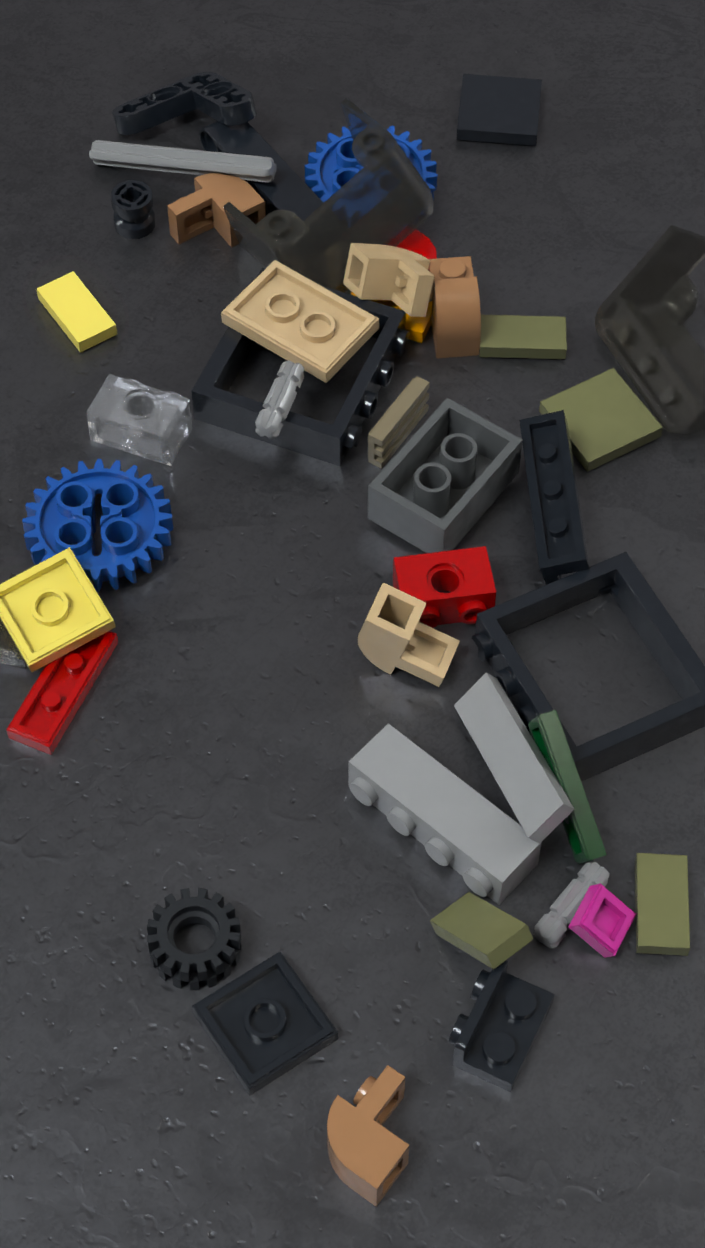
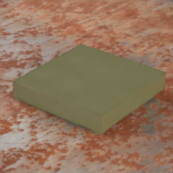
[539,368,663,472]

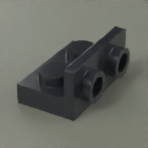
[448,961,555,1092]

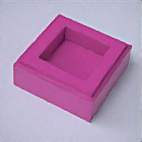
[568,883,636,958]

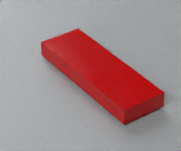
[6,631,118,755]

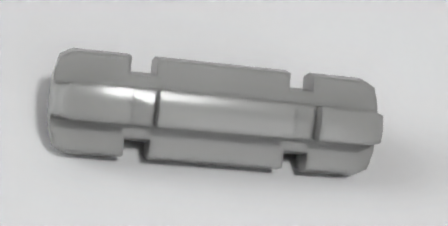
[255,360,304,439]
[533,861,609,949]

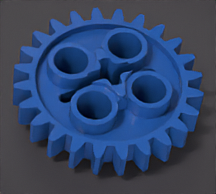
[305,123,438,233]
[22,459,174,592]

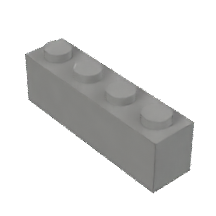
[348,723,542,905]

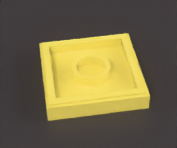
[0,547,116,672]

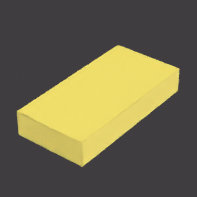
[37,271,117,353]

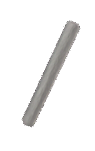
[89,140,277,182]

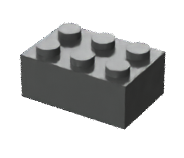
[368,398,523,553]

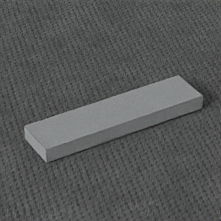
[454,672,574,844]

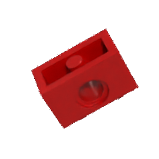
[393,546,496,628]

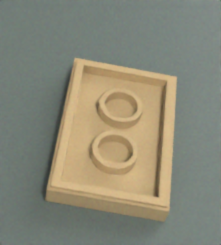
[221,260,379,383]

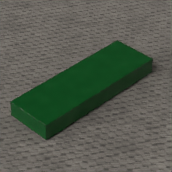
[528,710,607,864]

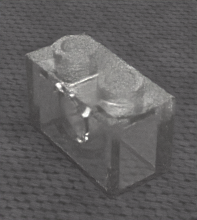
[86,374,193,466]

